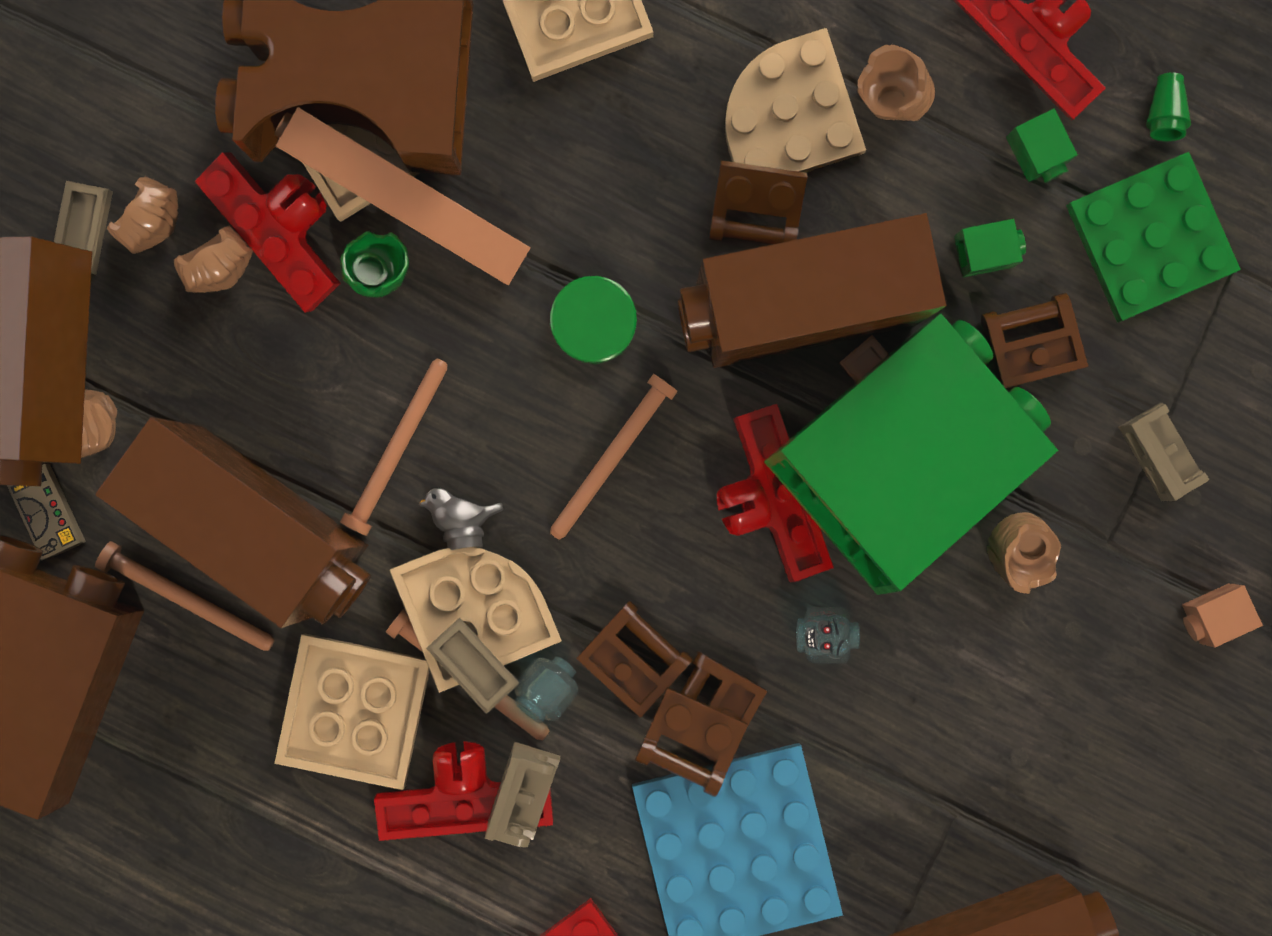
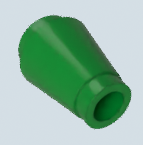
[1146,73,1191,141]

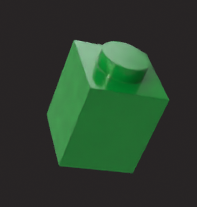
[1006,108,1078,183]
[954,219,1026,278]

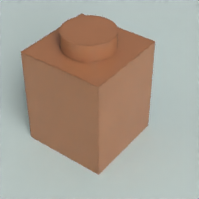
[1182,583,1263,647]

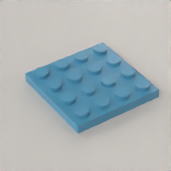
[632,743,843,936]

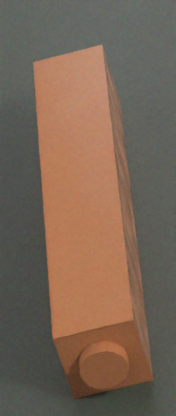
[274,107,530,285]

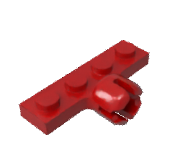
[953,0,1106,121]
[195,152,341,313]
[717,404,834,582]
[374,741,554,841]

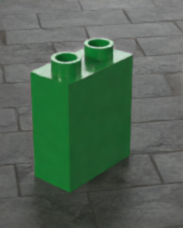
[764,313,1059,595]

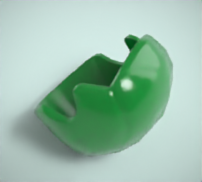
[340,231,409,298]

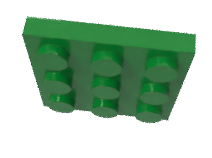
[1066,152,1241,323]

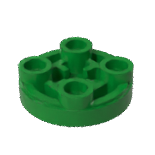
[550,276,637,364]

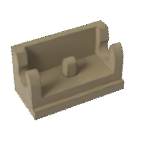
[1119,403,1209,501]
[485,742,560,847]

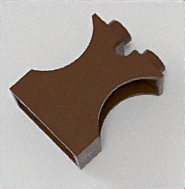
[215,0,474,175]

